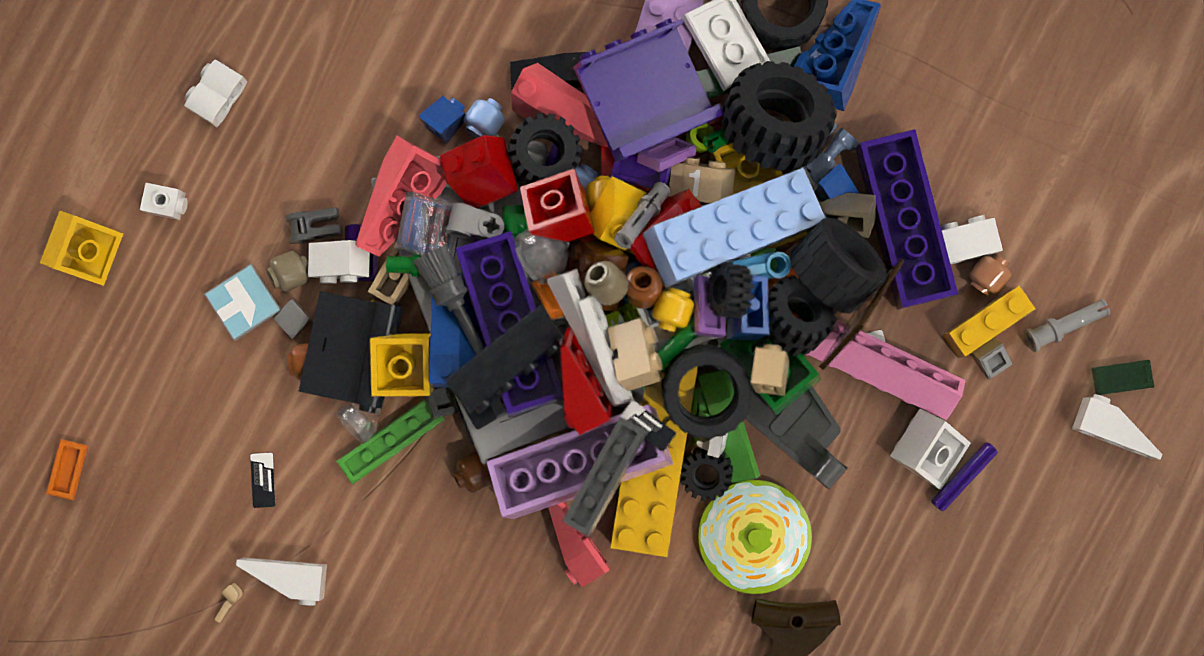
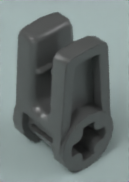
[285,207,343,244]

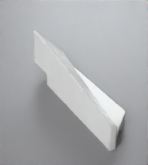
[547,269,634,406]

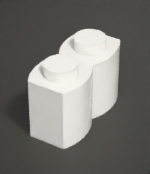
[184,59,247,127]

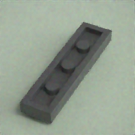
[562,417,648,537]

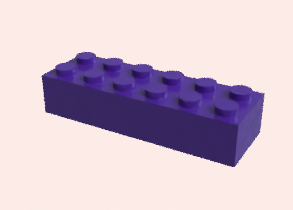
[855,129,958,310]
[455,231,564,417]

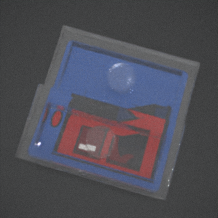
[396,192,458,262]

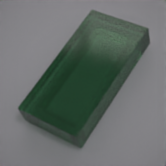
[1092,360,1154,395]

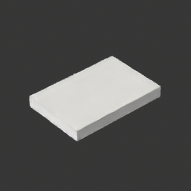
[682,0,770,92]

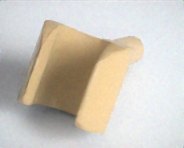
[215,583,243,623]

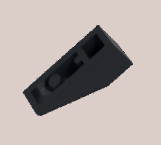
[510,52,587,90]

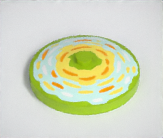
[698,480,812,594]

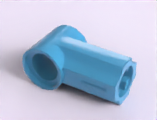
[729,252,791,279]

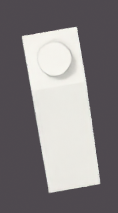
[1072,394,1162,460]
[236,558,327,605]

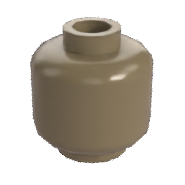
[266,251,308,292]
[585,261,628,305]

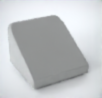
[274,299,314,339]
[971,337,1013,380]

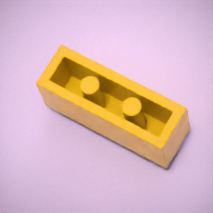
[942,286,1035,358]

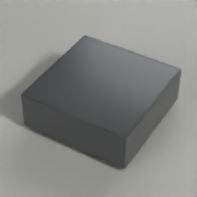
[423,387,459,420]

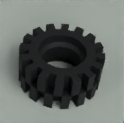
[707,263,754,318]
[680,447,733,501]

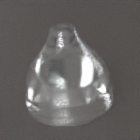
[336,403,382,444]

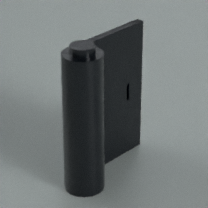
[298,291,404,413]

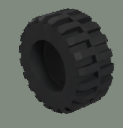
[721,61,836,171]

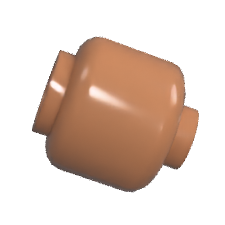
[969,253,1012,297]

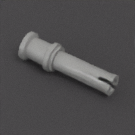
[1024,299,1110,352]

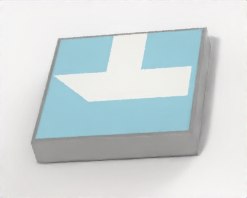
[204,264,282,341]

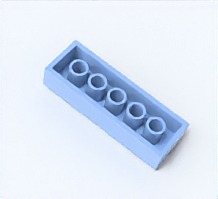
[642,168,825,288]

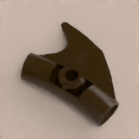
[751,598,841,656]

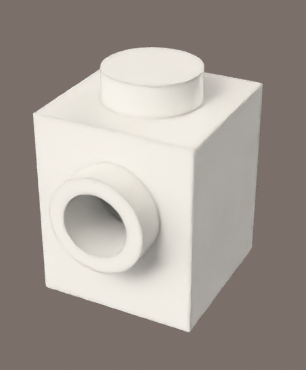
[140,183,188,220]

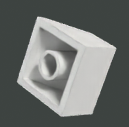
[890,408,971,490]

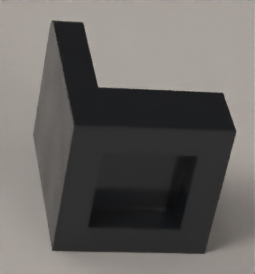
[462,393,507,430]

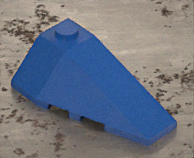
[794,0,881,111]
[430,273,486,387]

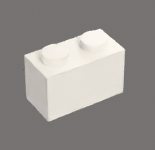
[941,215,1003,264]
[308,240,370,284]

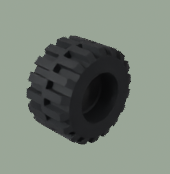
[507,113,582,184]
[763,275,837,356]

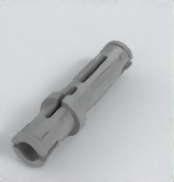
[614,182,670,249]

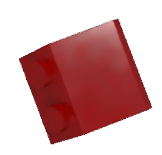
[440,135,519,209]
[520,169,595,242]

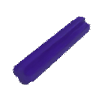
[932,443,998,511]

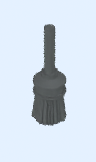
[412,244,486,356]

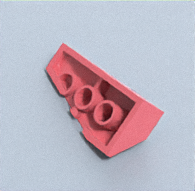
[511,63,609,147]
[355,135,447,257]
[548,502,610,587]

